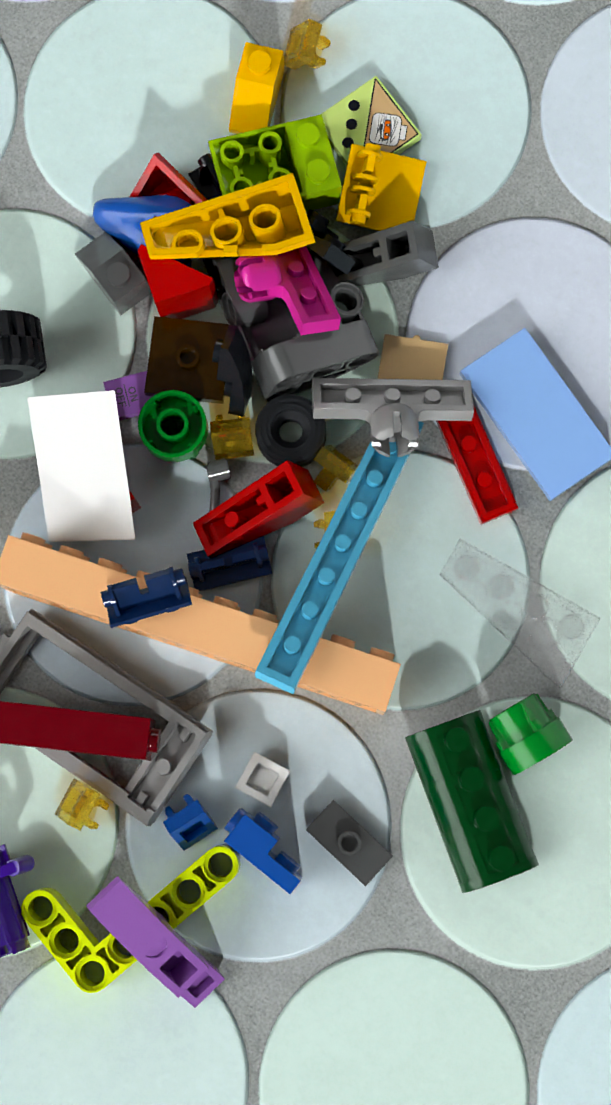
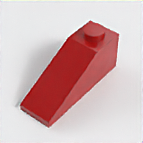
[192,460,325,558]

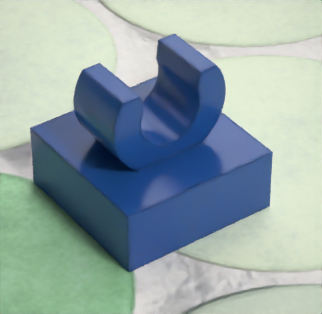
[163,794,218,851]

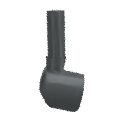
[207,458,231,512]

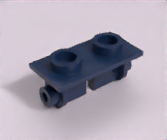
[187,536,273,592]
[100,566,192,628]

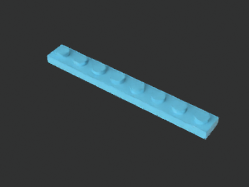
[255,421,424,694]

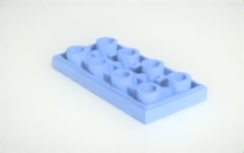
[459,328,611,501]

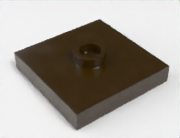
[144,316,232,404]

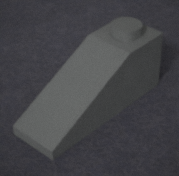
[324,220,439,286]

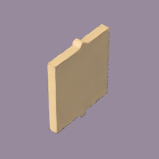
[377,334,448,380]

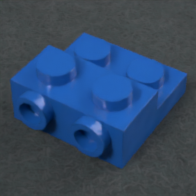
[224,808,302,894]

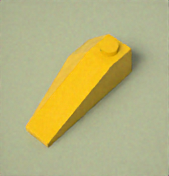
[140,173,315,260]

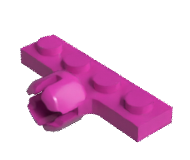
[234,246,341,335]

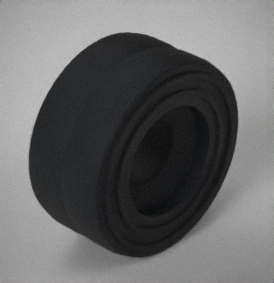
[255,395,326,467]

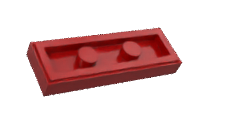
[436,407,518,525]

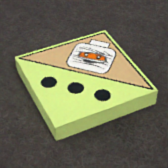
[320,76,422,166]

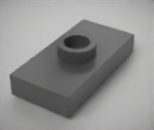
[306,800,393,886]

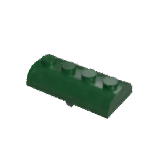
[405,710,539,893]

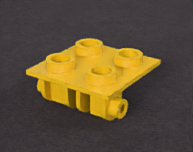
[336,143,427,231]

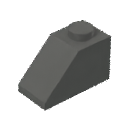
[75,232,151,316]

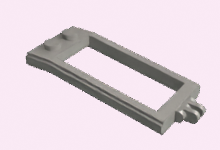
[0,609,213,826]

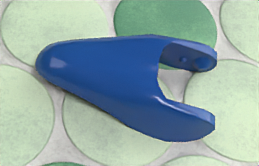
[93,195,192,267]

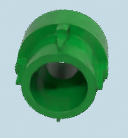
[138,390,208,462]
[488,693,573,776]

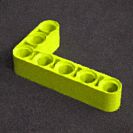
[21,845,241,993]

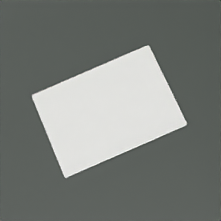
[28,390,136,542]

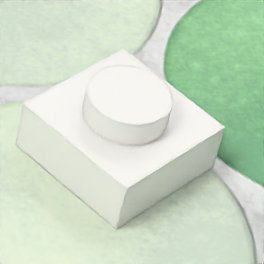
[235,752,290,807]

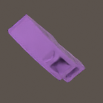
[86,876,225,1008]

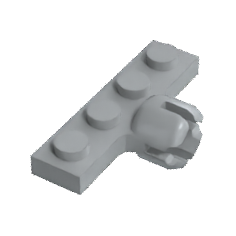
[312,378,474,457]

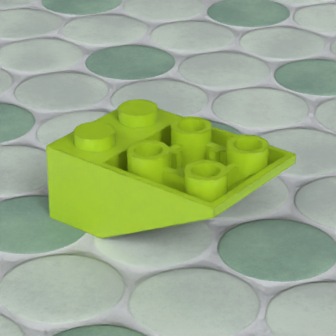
[208,114,342,211]

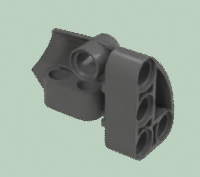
[202,251,379,402]

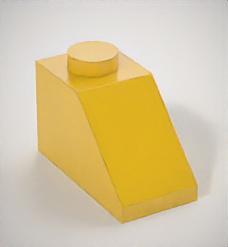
[229,42,285,134]

